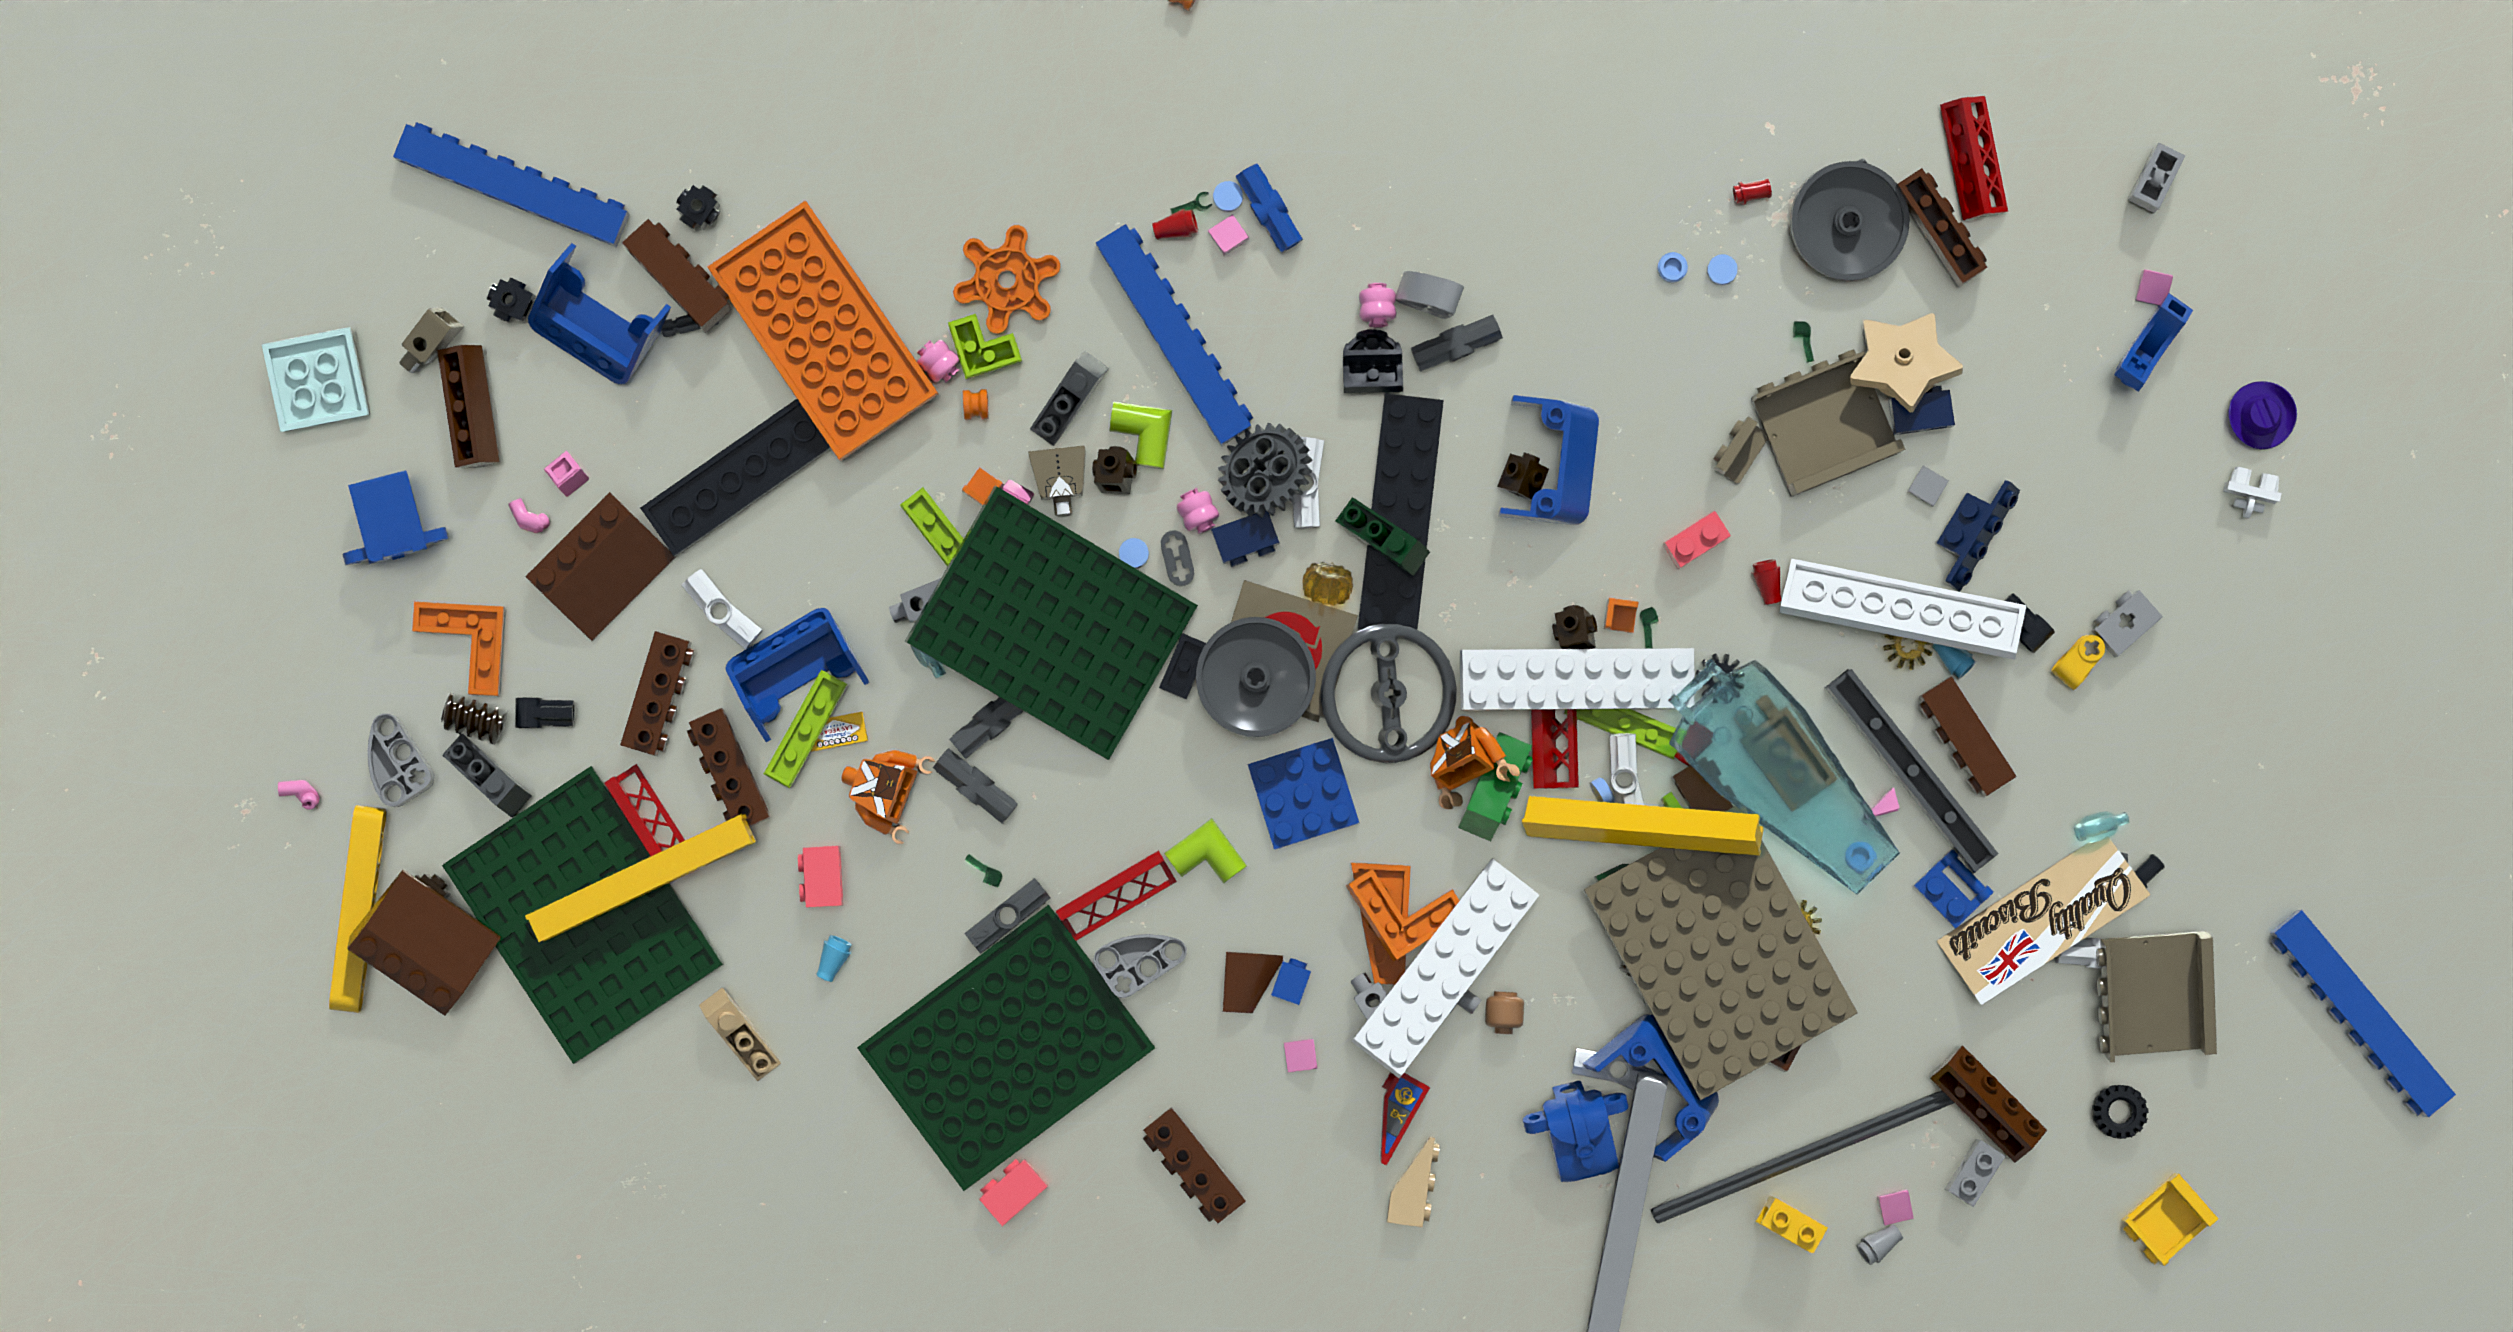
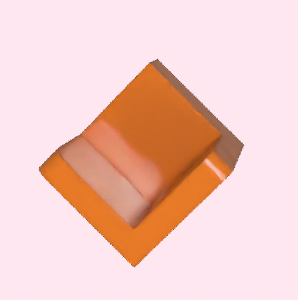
[962,467,1004,506]
[1603,598,1639,633]

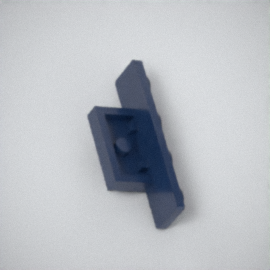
[1937,480,2020,592]

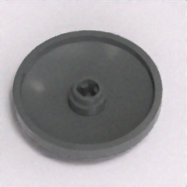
[1790,161,1910,280]
[1196,617,1316,737]

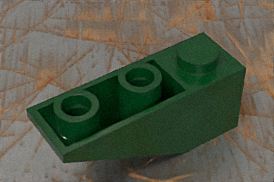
[1335,497,1430,576]

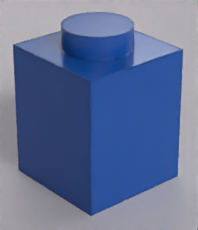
[1271,958,1311,1005]

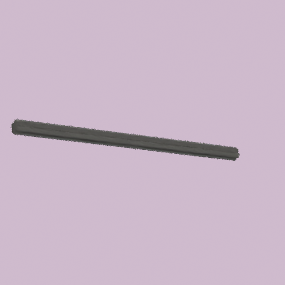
[1651,1091,1954,1223]

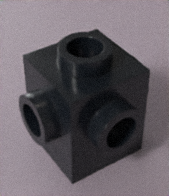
[676,185,720,230]
[487,277,536,323]

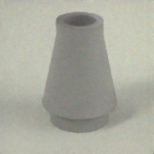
[1857,1224,1903,1265]

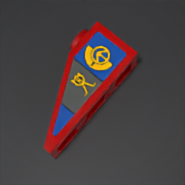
[1380,1072,1430,1166]

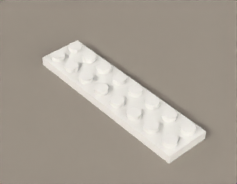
[1780,559,2026,660]
[1460,648,1695,710]
[1352,858,1539,1078]

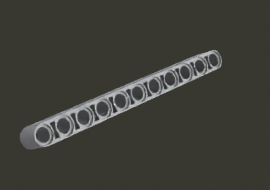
[1587,1069,1669,1332]

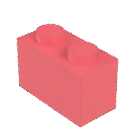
[1663,511,1731,570]
[798,846,843,908]
[979,1159,1048,1226]

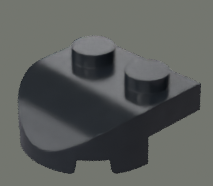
[1343,329,1403,393]

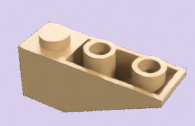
[699,987,781,1081]
[1387,1137,1440,1227]

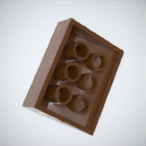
[525,492,676,641]
[347,869,501,1016]

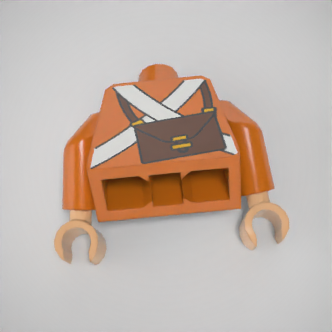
[1430,716,1520,809]
[841,750,935,844]

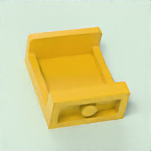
[2122,1173,2218,1266]
[1755,1196,1828,1253]

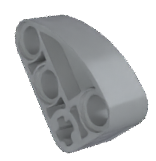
[1395,271,1464,319]
[367,714,434,807]
[1094,934,1187,998]

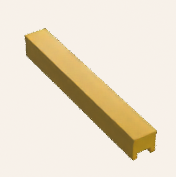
[1522,796,1764,856]
[525,814,756,942]

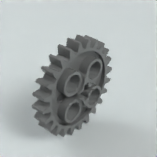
[1218,423,1312,518]

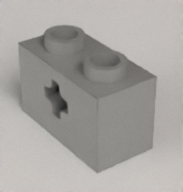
[2128,143,2185,213]
[2091,590,2163,658]
[1945,1139,2006,1207]

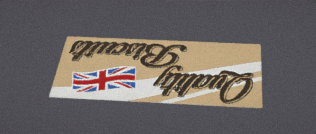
[1937,832,2150,1005]

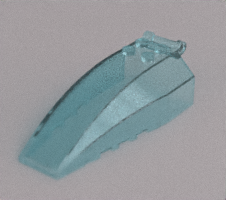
[1668,658,1900,895]

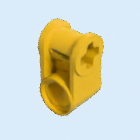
[2051,635,2105,691]

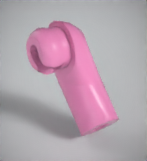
[508,498,550,533]
[278,780,319,810]

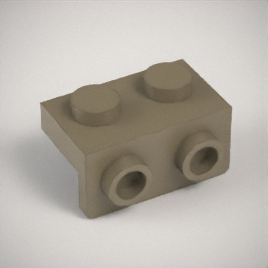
[1713,416,1768,484]

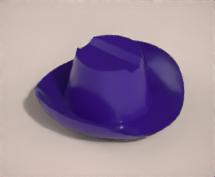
[2229,381,2297,449]

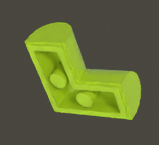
[948,314,1022,380]
[1109,402,1173,469]
[1164,818,1247,884]

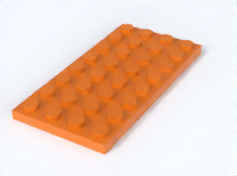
[707,200,939,461]

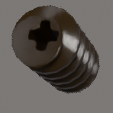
[441,692,508,745]

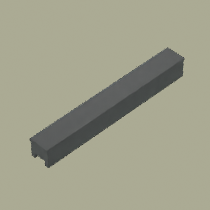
[1825,669,1999,874]

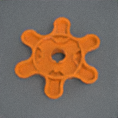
[953,225,1060,334]

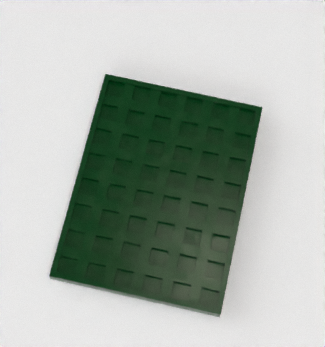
[904,486,1198,760]
[442,766,724,1064]

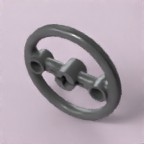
[1321,624,1457,763]

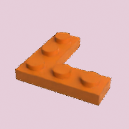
[412,602,505,696]
[1346,869,1460,962]

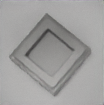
[1907,465,1949,507]

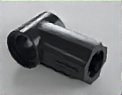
[2004,593,2055,653]
[515,697,575,728]

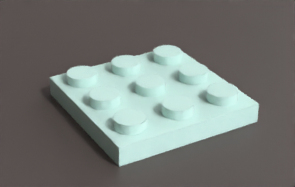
[262,327,369,432]

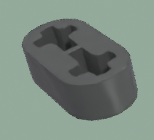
[1161,530,1194,587]

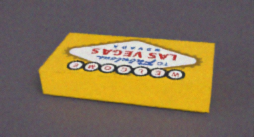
[811,712,868,752]

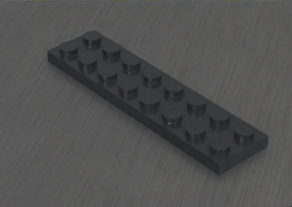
[1357,393,1444,630]
[640,399,831,557]

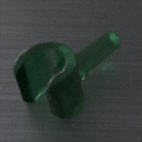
[1170,192,1212,214]
[1793,321,1814,362]
[1639,607,1659,649]
[965,854,1002,887]

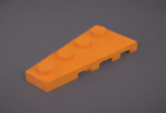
[1351,863,1411,985]

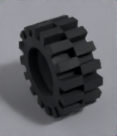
[2092,1085,2149,1139]

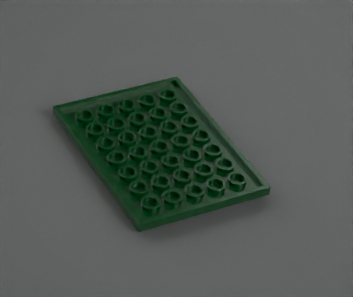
[857,904,1155,1191]

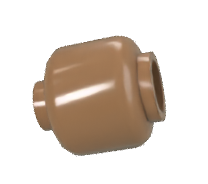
[1485,991,1524,1034]

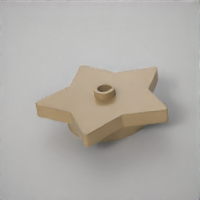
[1850,313,1963,413]

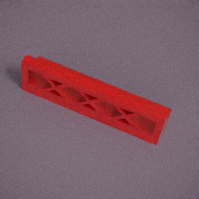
[1940,96,2008,220]
[1531,709,1579,789]
[604,764,685,884]
[1056,850,1177,941]

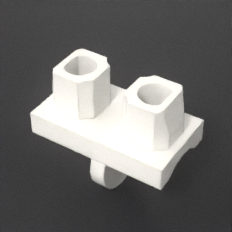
[2223,467,2282,519]

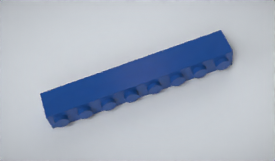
[393,122,630,247]
[1096,224,1253,446]
[2270,910,2456,1118]

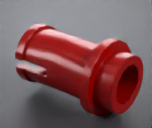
[1733,179,1772,205]

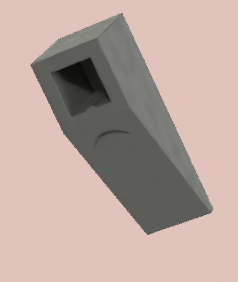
[1030,351,1109,446]
[442,733,532,818]

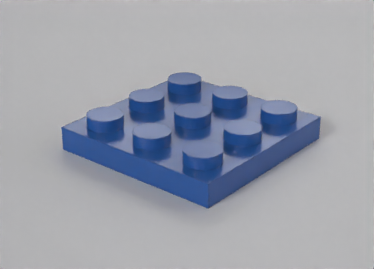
[1247,738,1359,850]

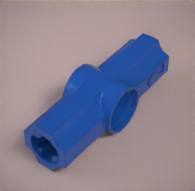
[1235,163,1303,253]

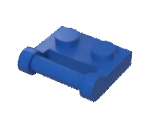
[1913,848,1994,929]

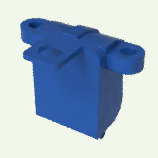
[342,470,449,566]
[1523,1081,1629,1182]

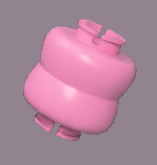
[1359,283,1397,327]
[917,340,960,383]
[1177,488,1219,534]

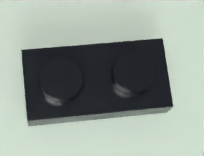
[1159,633,1206,700]

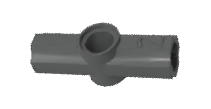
[1411,315,1503,372]
[949,697,1023,759]
[933,748,1018,824]
[964,878,1050,954]

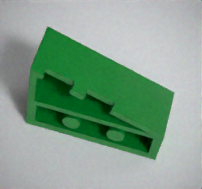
[1458,732,1533,842]

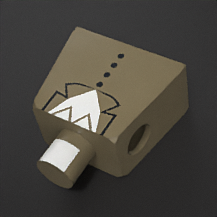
[399,307,464,373]
[1028,445,1086,516]

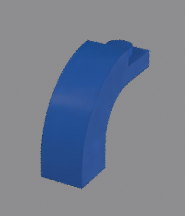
[2114,293,2193,392]

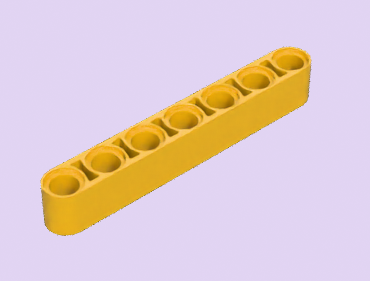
[329,805,386,1013]

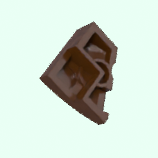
[1223,952,1283,1013]

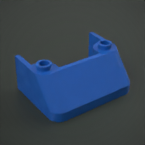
[528,243,671,384]
[1498,395,1599,525]
[725,608,870,743]
[1583,1014,1719,1162]

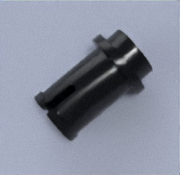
[2134,854,2165,889]

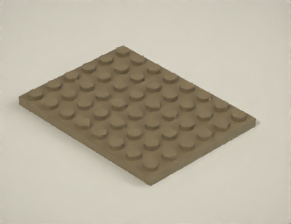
[1584,803,1858,1100]

